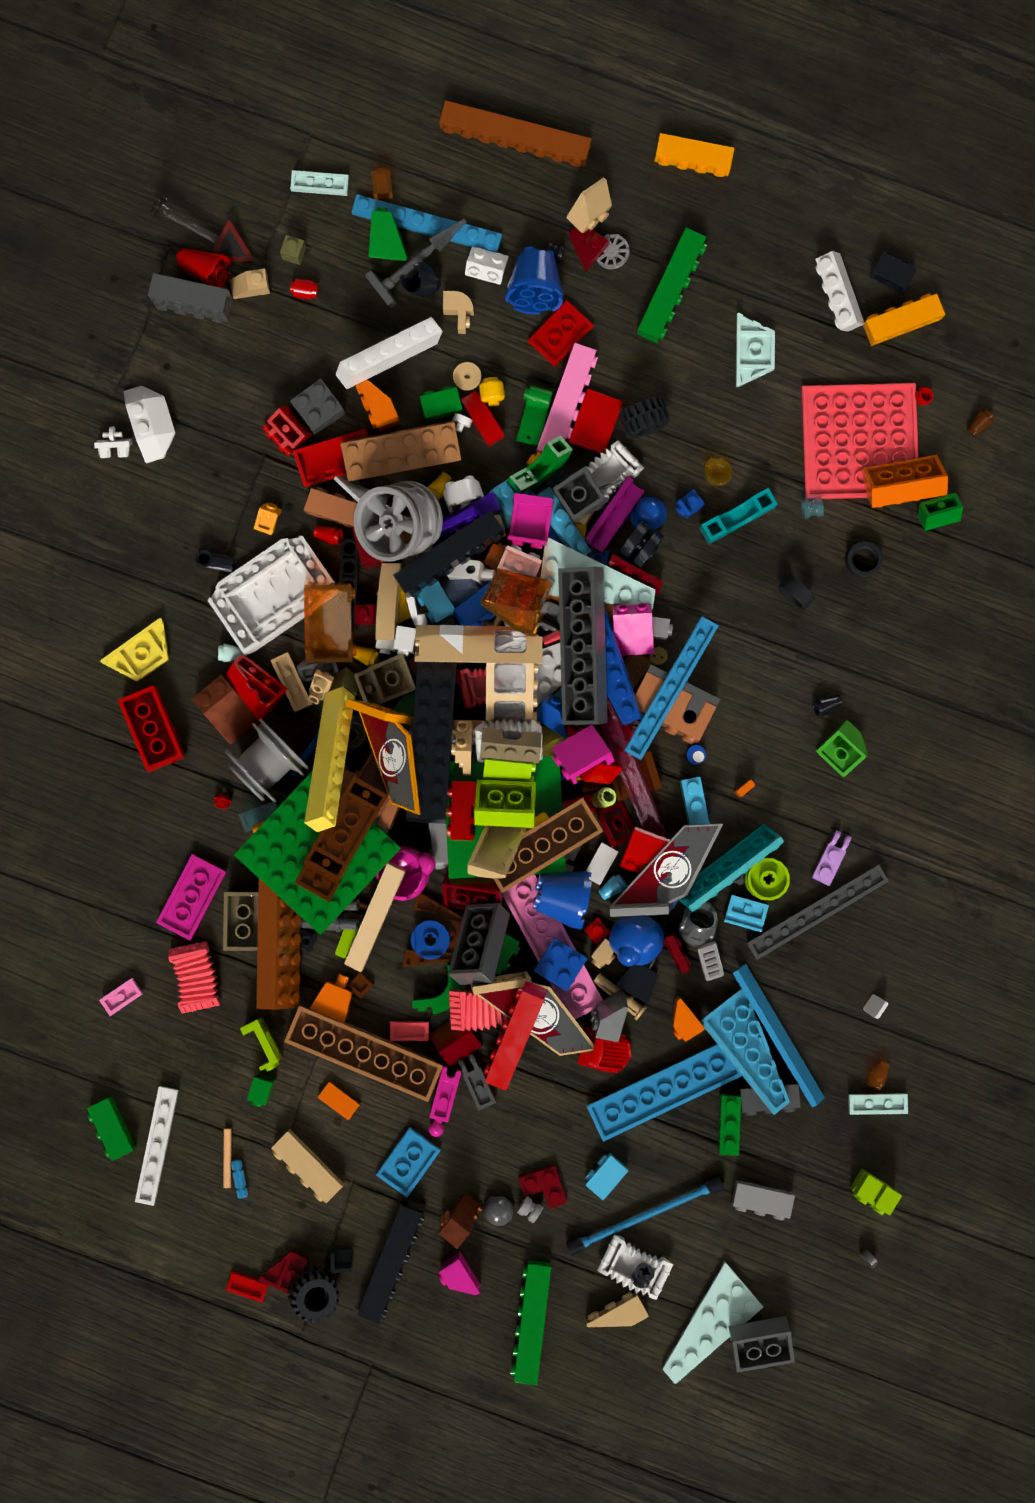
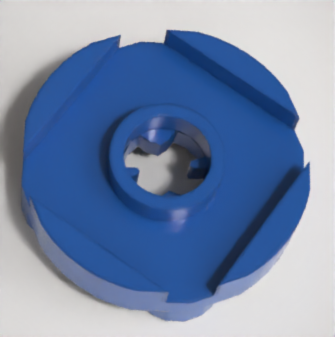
[411,920,450,960]

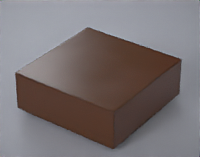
[347,972,374,999]

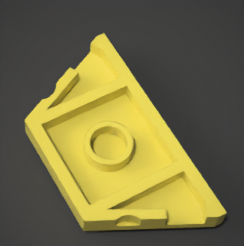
[100,618,169,682]

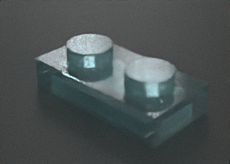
[239,801,278,832]

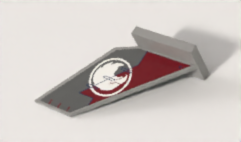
[610,824,723,917]

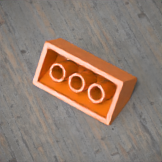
[862,455,948,508]

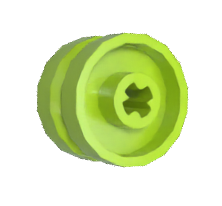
[744,858,790,900]

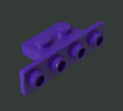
[436,493,500,544]

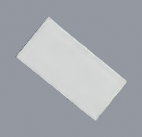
[586,842,618,885]

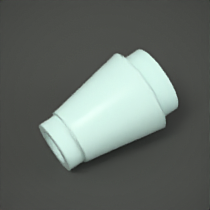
[218,644,246,663]

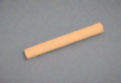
[223,1128,232,1188]

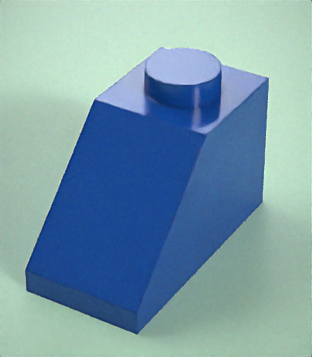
[537,693,568,739]

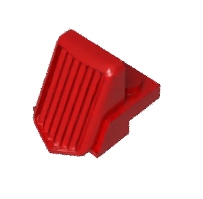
[578,1026,632,1073]

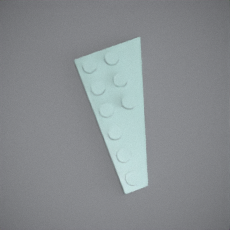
[538,538,655,609]

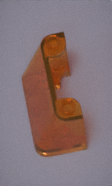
[303,582,356,663]

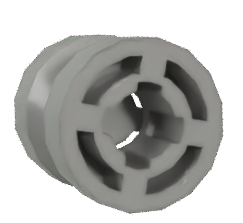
[517,1196,543,1223]

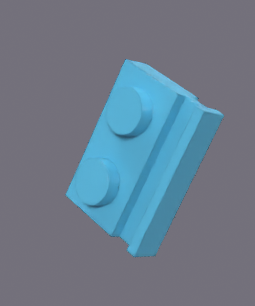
[724,895,769,932]

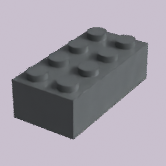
[148,273,233,323]
[448,903,510,985]

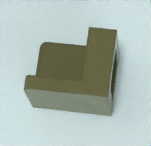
[330,667,358,696]

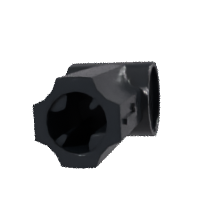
[195,550,235,573]

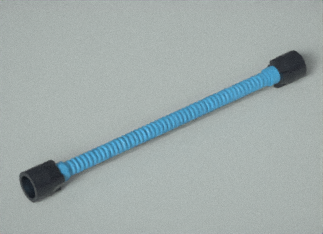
[566,1175,725,1256]

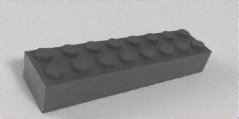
[558,567,608,725]

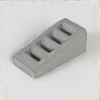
[697,941,724,981]

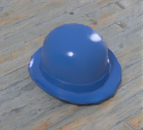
[629,497,667,531]

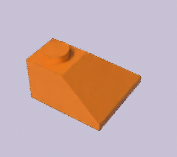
[672,996,705,1042]

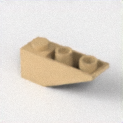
[586,1292,649,1327]

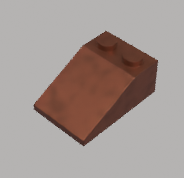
[192,675,259,745]

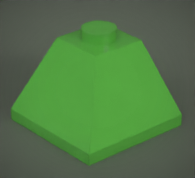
[816,720,868,778]

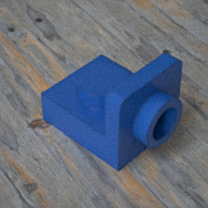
[675,489,705,519]

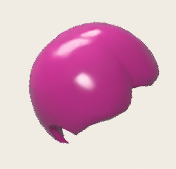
[376,846,436,901]

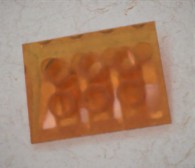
[481,568,554,635]

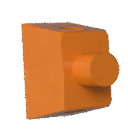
[310,974,353,1023]

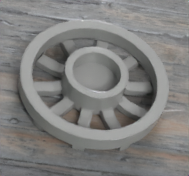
[596,234,630,269]

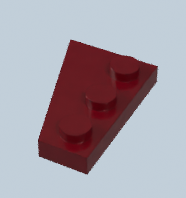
[608,554,663,595]

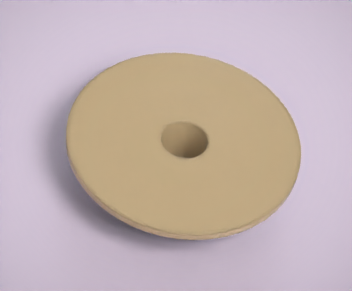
[453,362,481,390]

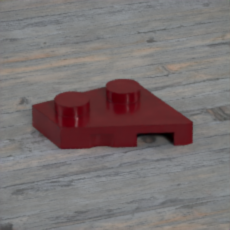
[568,226,610,272]

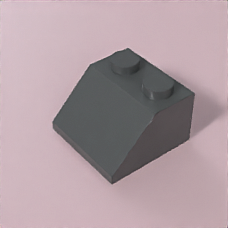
[590,990,628,1042]

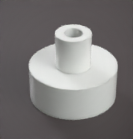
[452,413,473,432]

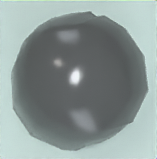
[482,1196,514,1226]

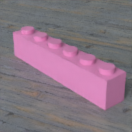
[537,343,598,453]

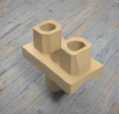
[308,669,334,705]

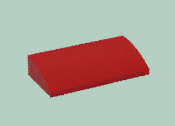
[293,428,368,488]

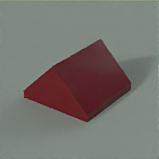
[595,801,635,848]
[429,1021,482,1067]

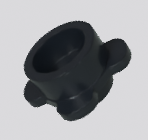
[300,930,318,952]

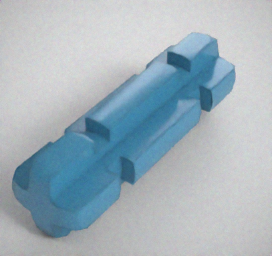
[231,1159,248,1198]

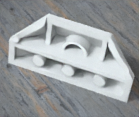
[124,386,176,464]

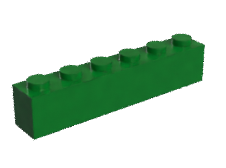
[637,228,707,343]
[510,1260,551,1385]

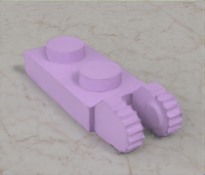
[811,830,851,886]

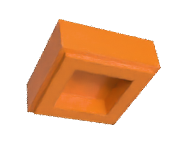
[735,779,755,797]

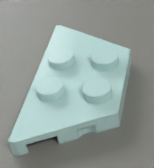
[736,313,775,387]

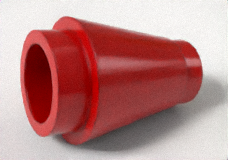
[314,526,343,545]

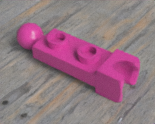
[429,1065,462,1137]

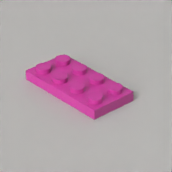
[156,854,227,941]

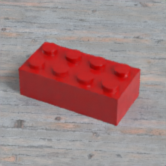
[118,685,186,772]

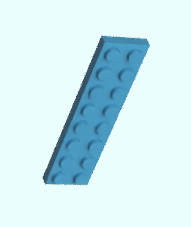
[586,1044,742,1142]

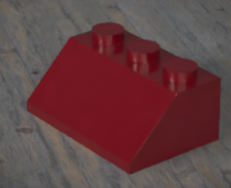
[442,866,504,911]

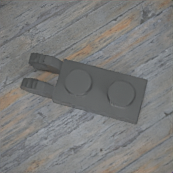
[458,1053,496,1111]

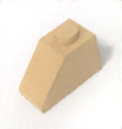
[230,269,270,299]

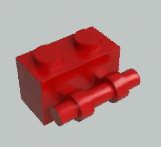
[262,406,312,457]

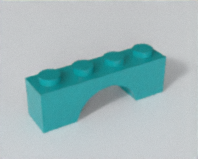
[699,488,778,545]

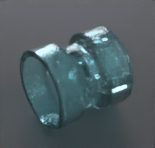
[801,498,824,519]

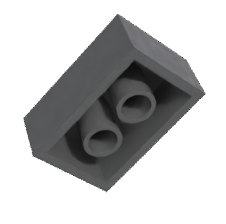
[728,1316,795,1373]

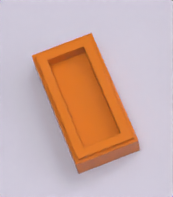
[317,1081,360,1121]

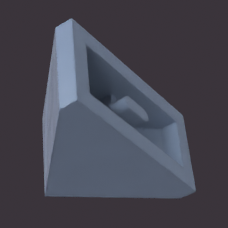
[439,579,480,608]

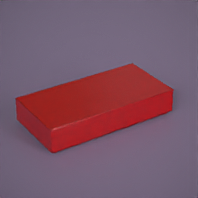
[226,1271,269,1303]

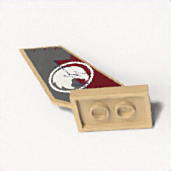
[470,971,594,1056]

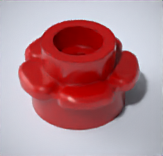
[915,387,933,406]
[213,794,232,809]

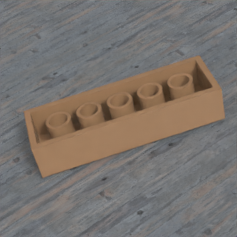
[340,421,461,482]
[493,798,603,893]

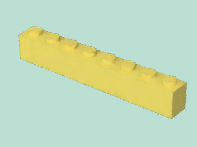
[304,686,355,832]

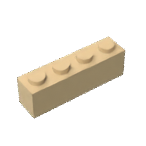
[271,1129,344,1203]

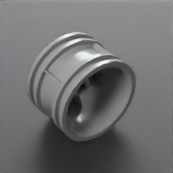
[354,481,443,562]

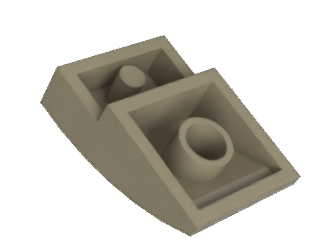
[354,653,416,706]

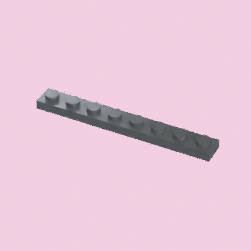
[746,865,889,960]

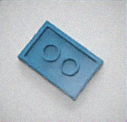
[376,1127,441,1197]

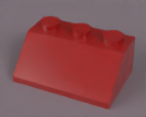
[620,827,670,874]

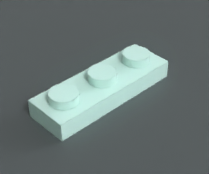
[290,170,349,196]
[848,1093,908,1115]

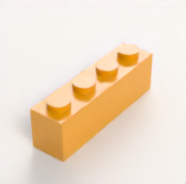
[654,133,734,177]
[863,293,945,346]

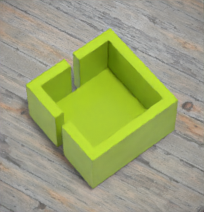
[850,1169,902,1216]

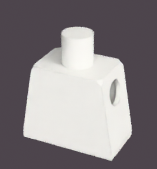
[447,560,496,589]

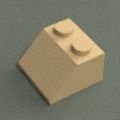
[566,177,612,233]

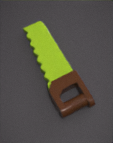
[335,896,370,959]

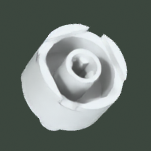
[443,476,484,514]

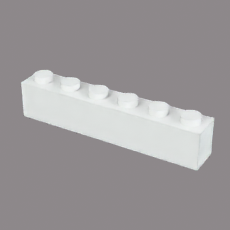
[336,317,443,389]

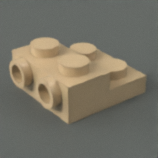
[451,720,472,776]

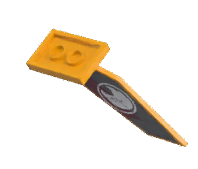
[345,699,420,815]

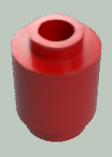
[290,278,318,300]

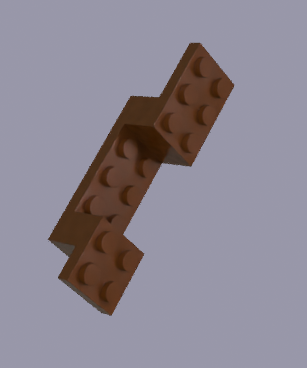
[295,751,389,902]

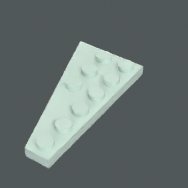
[662,1261,763,1384]

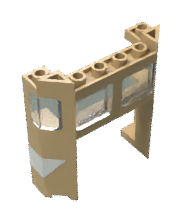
[415,625,542,737]

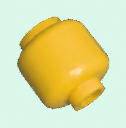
[479,377,505,407]

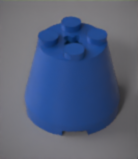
[505,247,563,315]
[532,871,592,930]

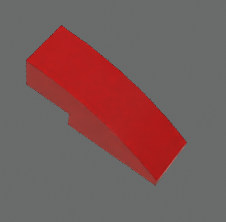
[460,390,504,447]

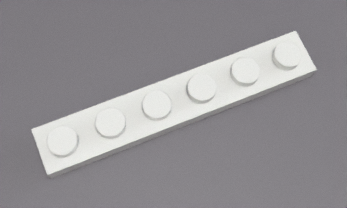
[135,1086,179,1206]

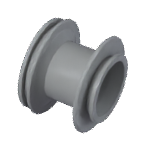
[225,718,309,803]

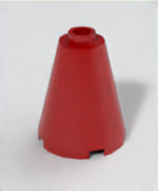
[176,248,231,288]

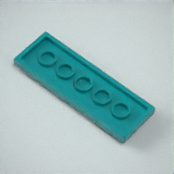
[678,824,784,912]

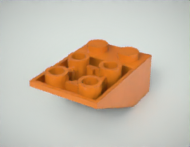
[355,380,400,433]

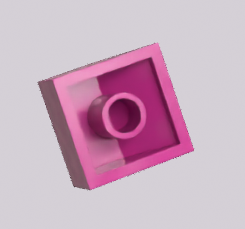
[438,1252,481,1295]

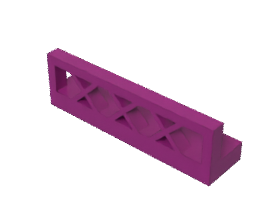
[586,476,644,554]

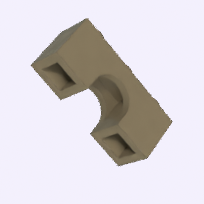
[480,728,542,763]

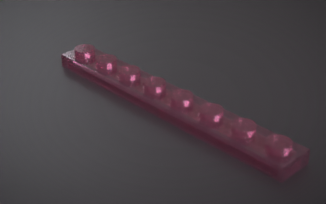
[600,699,669,839]

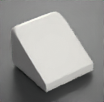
[863,994,888,1019]

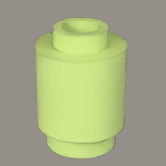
[592,787,616,809]

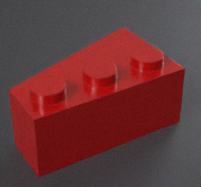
[225,654,288,722]
[447,781,476,841]

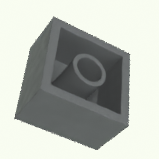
[290,378,345,436]
[552,467,608,523]

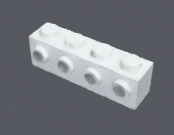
[815,251,865,332]

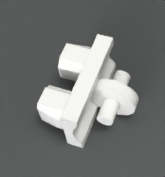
[94,426,132,458]

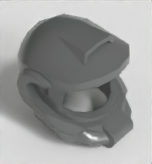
[678,901,718,947]

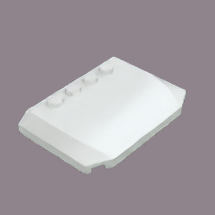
[208,536,340,655]

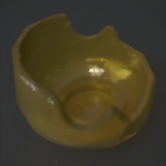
[703,457,733,486]

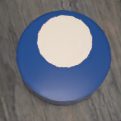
[686,745,706,765]

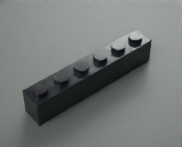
[393,511,504,598]
[357,1202,425,1324]

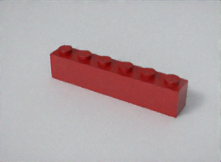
[484,981,548,1091]

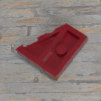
[259,1250,309,1294]

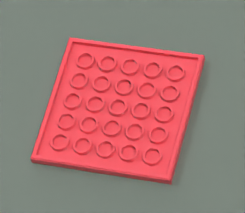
[801,383,918,500]

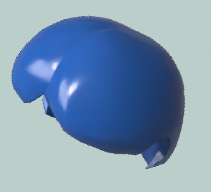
[609,915,664,967]

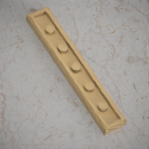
[344,862,406,972]

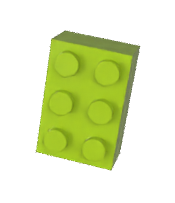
[474,779,536,828]

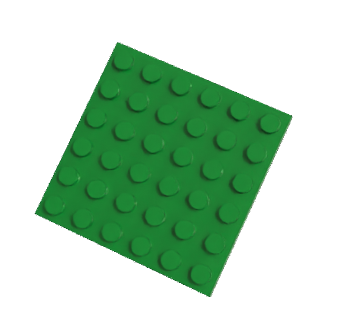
[234,771,401,935]

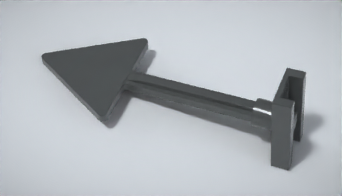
[365,219,467,308]

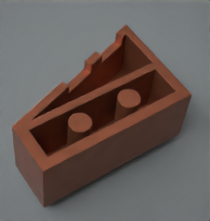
[439,1192,483,1249]

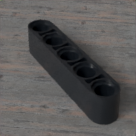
[339,539,359,635]

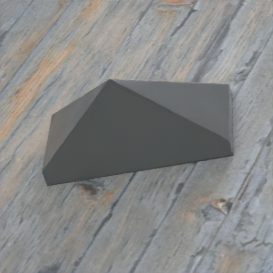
[297,650,339,683]

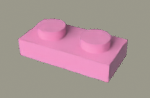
[99,978,143,1016]

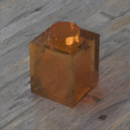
[371,168,393,200]

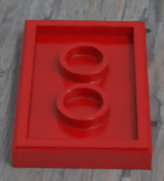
[528,300,594,367]
[568,389,623,454]

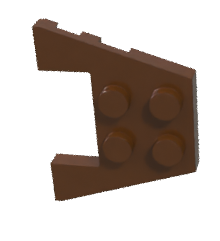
[403,893,463,967]

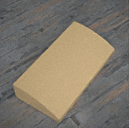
[468,826,526,878]

